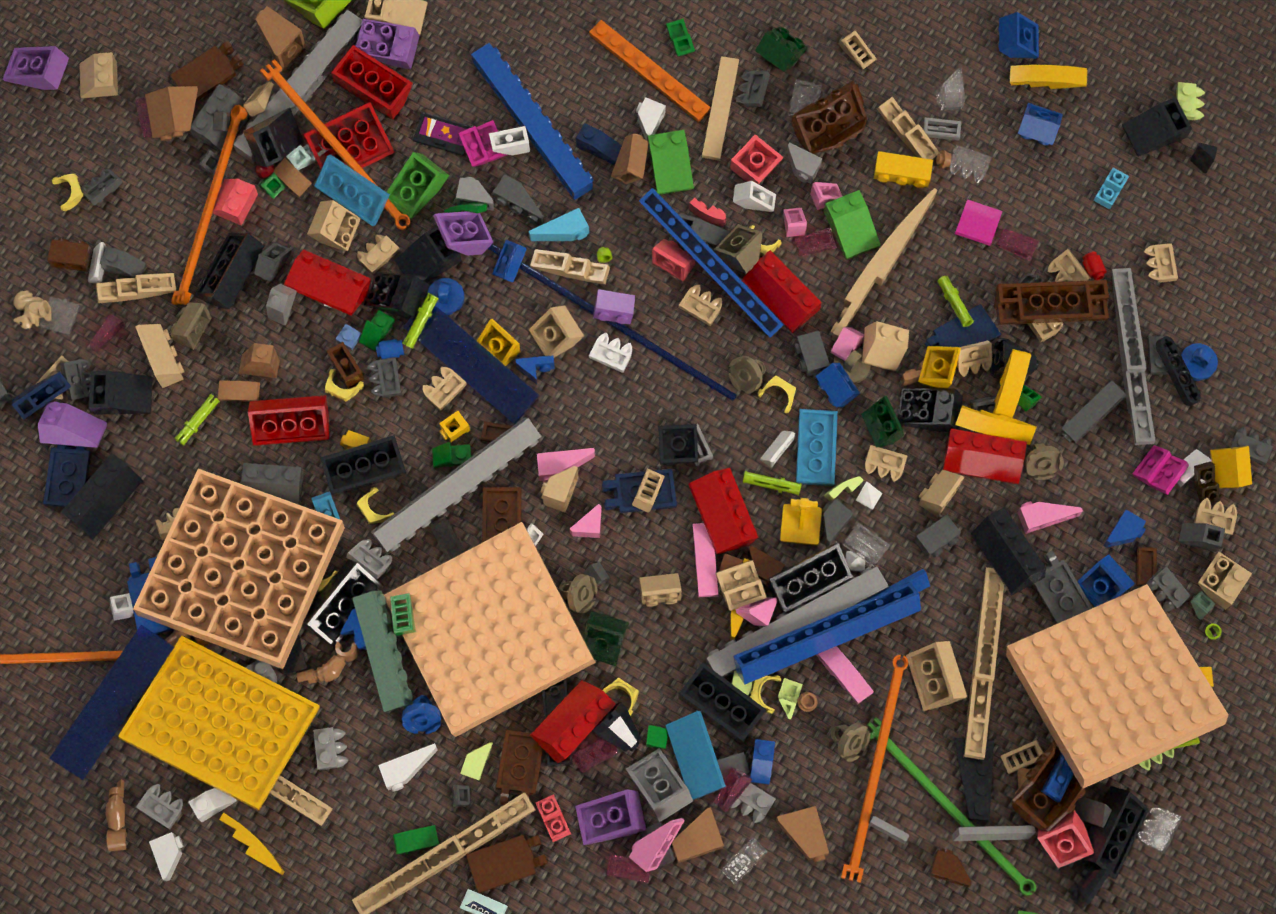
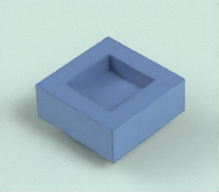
[336,324,362,350]

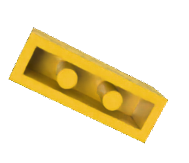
[873,151,933,188]

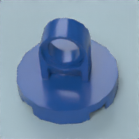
[427,278,464,315]
[1181,343,1218,381]
[402,695,442,734]

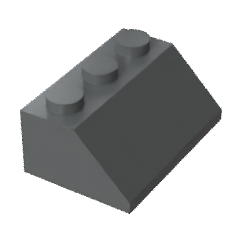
[190,84,250,152]
[241,463,304,505]

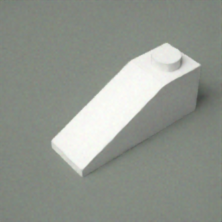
[378,743,437,792]

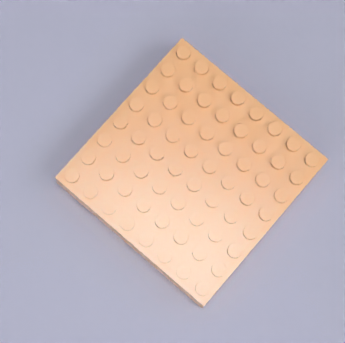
[133,469,345,669]
[384,522,596,737]
[1006,584,1228,789]

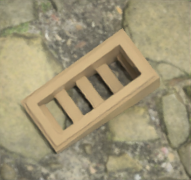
[838,31,877,70]
[244,82,274,117]
[632,468,665,512]
[1001,740,1043,774]

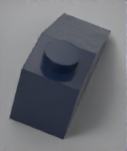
[576,123,622,165]
[12,371,71,420]

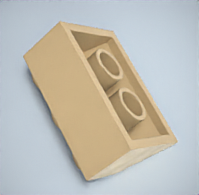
[135,324,184,388]
[906,641,967,711]

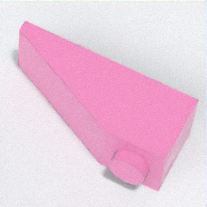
[537,448,595,483]
[1017,501,1083,534]
[629,818,685,872]

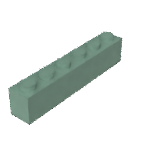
[353,591,413,712]

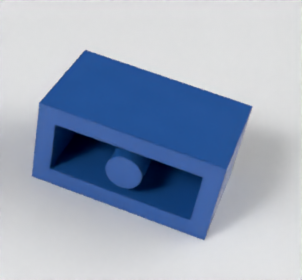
[815,363,861,407]

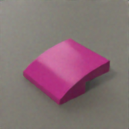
[458,120,507,167]
[955,199,1002,246]
[1132,445,1189,495]

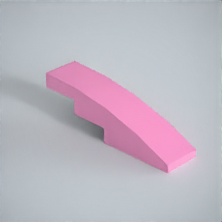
[693,523,718,597]
[816,646,874,705]

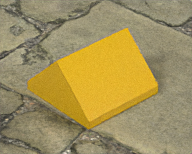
[473,319,520,371]
[918,346,961,388]
[1210,446,1252,488]

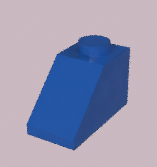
[1103,510,1146,548]
[750,739,775,785]

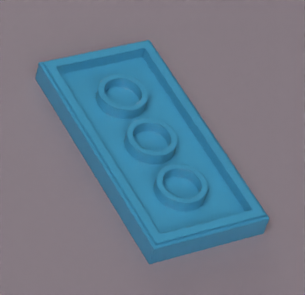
[314,155,390,226]
[796,409,838,486]
[666,711,726,800]

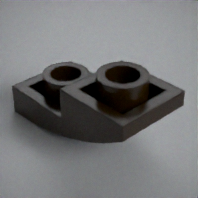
[1194,461,1219,503]

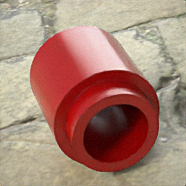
[1082,252,1107,280]

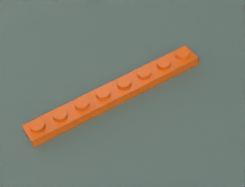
[589,20,711,123]

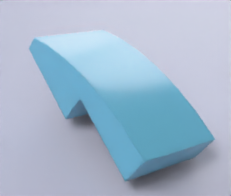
[1093,168,1129,209]

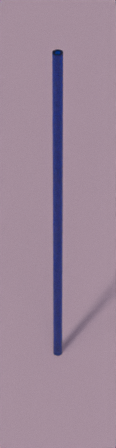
[488,243,737,401]

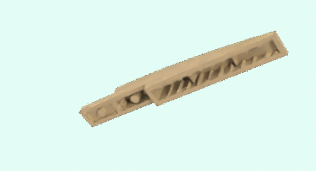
[831,188,937,342]
[964,567,1004,760]
[269,776,333,826]
[352,792,536,914]

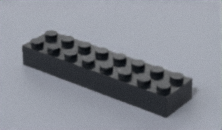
[542,679,573,767]

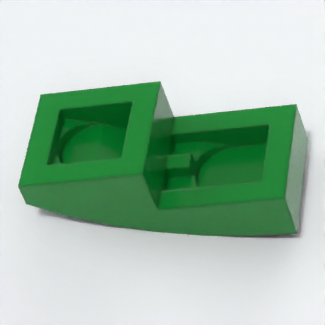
[666,19,695,57]
[444,202,487,213]
[393,825,439,855]

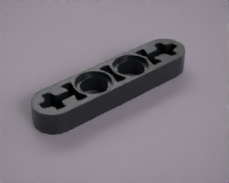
[1156,336,1201,406]

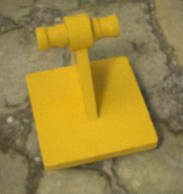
[780,498,822,546]

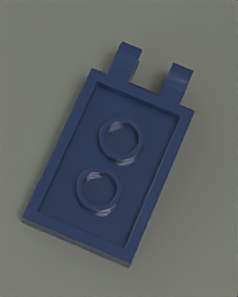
[924,304,1001,347]
[43,444,91,507]
[602,469,677,513]

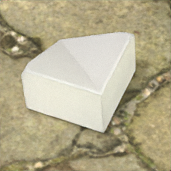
[110,593,133,621]

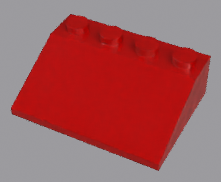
[302,102,395,170]

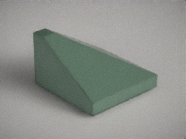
[1191,591,1215,620]

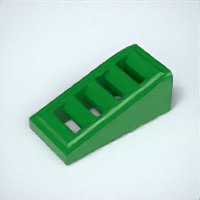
[999,384,1042,411]
[390,593,416,636]

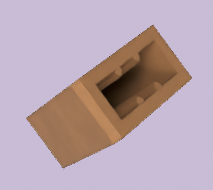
[611,133,649,184]
[239,343,280,378]
[776,806,829,863]
[671,807,724,863]

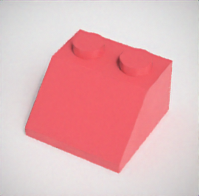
[730,135,783,184]
[212,179,258,226]
[652,239,696,282]
[1038,810,1094,868]

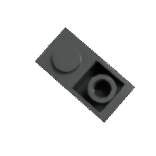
[1178,523,1225,552]

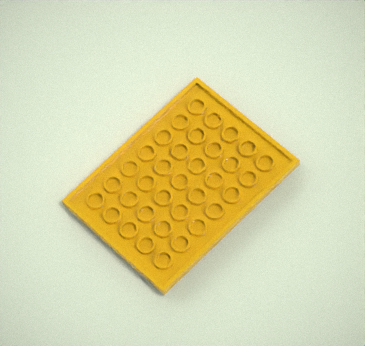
[118,635,320,810]

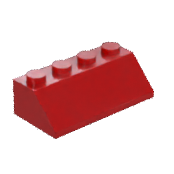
[331,45,413,120]
[284,249,371,316]
[742,250,822,334]
[248,395,330,446]
[943,429,1027,484]
[688,468,759,554]
[530,680,616,763]

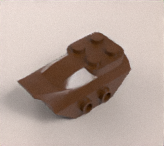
[791,80,867,154]
[1012,740,1086,832]

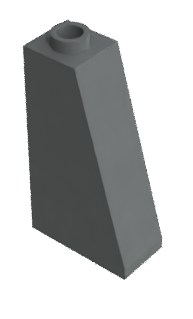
[1062,380,1126,444]

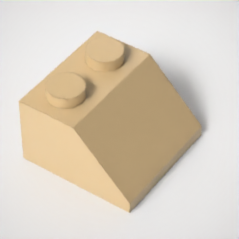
[80,52,118,98]
[529,305,584,357]
[862,321,909,371]
[541,466,579,513]
[918,470,964,518]

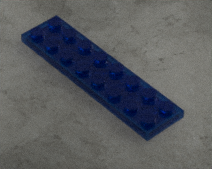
[403,305,540,424]
[49,625,175,780]

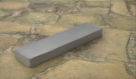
[952,825,1036,841]

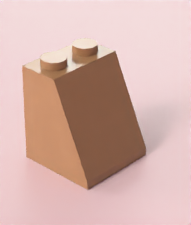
[256,6,306,73]
[145,86,198,141]

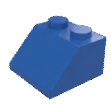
[998,12,1039,59]
[1018,103,1063,145]
[1077,555,1135,607]

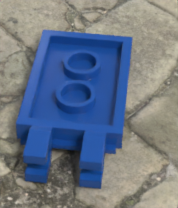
[127,557,174,638]

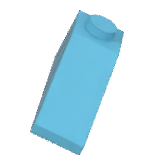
[529,208,589,241]

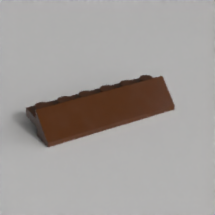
[994,280,1109,325]

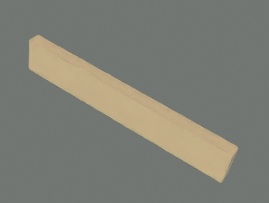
[702,56,739,161]

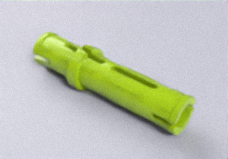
[937,276,974,327]
[402,293,439,349]
[174,394,220,446]
[743,471,802,496]

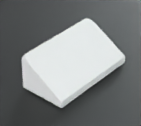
[88,242,106,283]
[760,431,795,468]
[1177,449,1212,487]

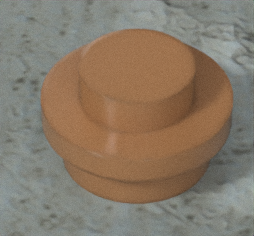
[936,150,951,169]
[797,692,817,712]

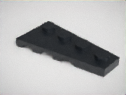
[953,737,994,822]

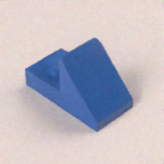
[516,355,555,384]
[340,609,367,650]

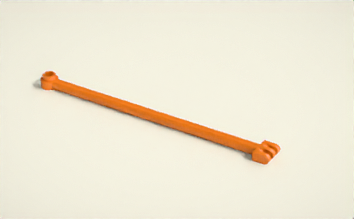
[260,59,410,230]
[171,104,248,305]
[0,646,158,664]
[841,655,908,883]

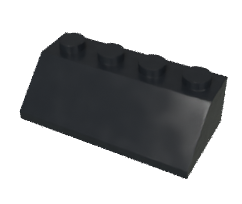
[194,233,265,309]
[320,435,406,497]
[61,453,143,540]
[971,507,1046,596]
[769,543,853,613]
[303,559,384,648]
[678,662,766,745]
[1080,786,1149,880]

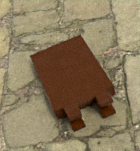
[170,41,244,102]
[482,487,522,543]
[496,730,543,805]
[466,835,548,894]

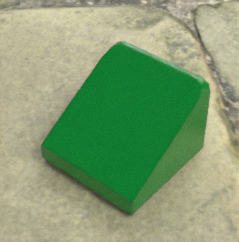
[258,173,287,199]
[646,725,668,749]

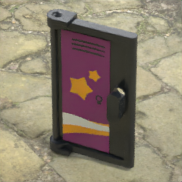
[413,111,474,156]

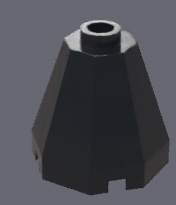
[990,338,1039,379]
[592,702,640,752]

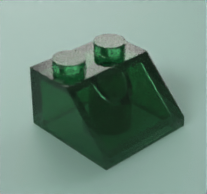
[583,611,629,666]

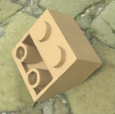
[307,200,361,251]
[1198,552,1252,610]
[639,573,682,607]

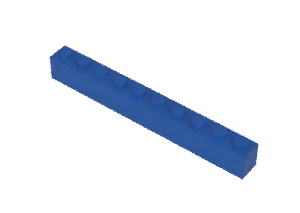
[471,43,594,201]
[639,188,784,338]
[733,582,921,685]

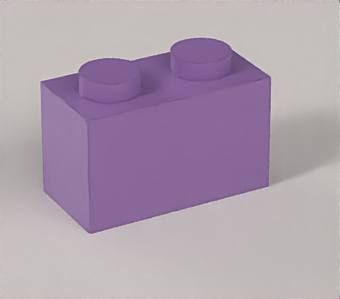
[593,289,635,324]

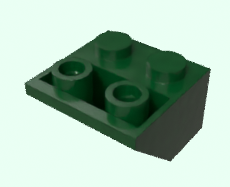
[755,27,808,72]
[861,396,904,447]

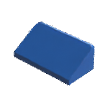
[492,240,527,282]

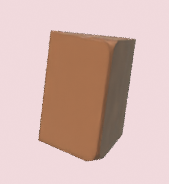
[719,554,743,571]

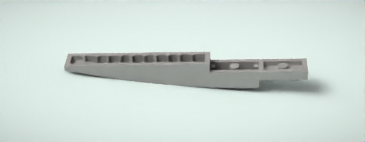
[1112,268,1155,445]

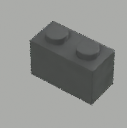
[794,331,830,377]
[914,515,961,559]

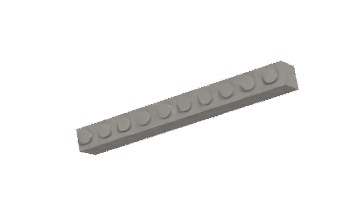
[233,10,362,164]
[371,417,542,552]
[706,567,889,678]

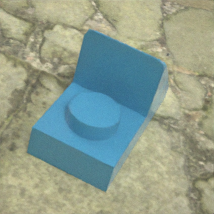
[312,491,340,519]

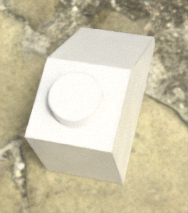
[636,97,666,141]
[489,126,530,156]
[733,181,776,212]
[189,788,237,822]
[149,832,183,881]

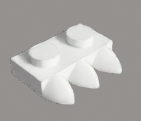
[589,333,632,373]

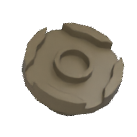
[833,348,871,383]
[729,355,766,394]
[1024,443,1064,480]
[559,574,598,613]
[831,723,871,762]

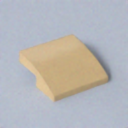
[715,560,767,611]

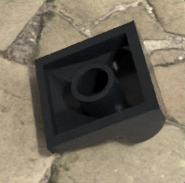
[658,424,698,466]
[1068,865,1111,908]

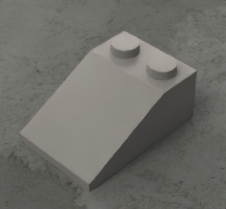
[626,748,693,822]

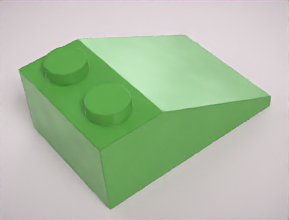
[648,130,694,195]
[387,152,450,220]
[824,190,880,260]

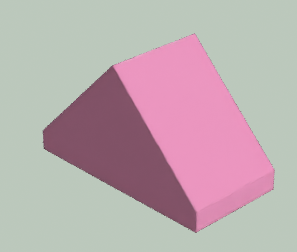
[810,182,843,210]
[783,208,807,237]
[831,327,864,361]
[570,504,602,538]
[736,597,777,626]

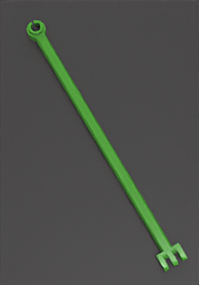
[867,717,1036,896]

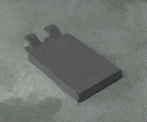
[1033,550,1093,624]

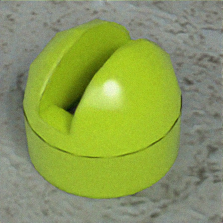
[597,247,612,263]
[1205,624,1221,640]

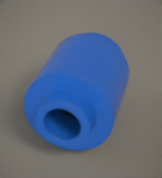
[376,339,404,359]

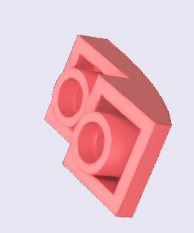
[689,198,726,227]
[536,794,571,842]

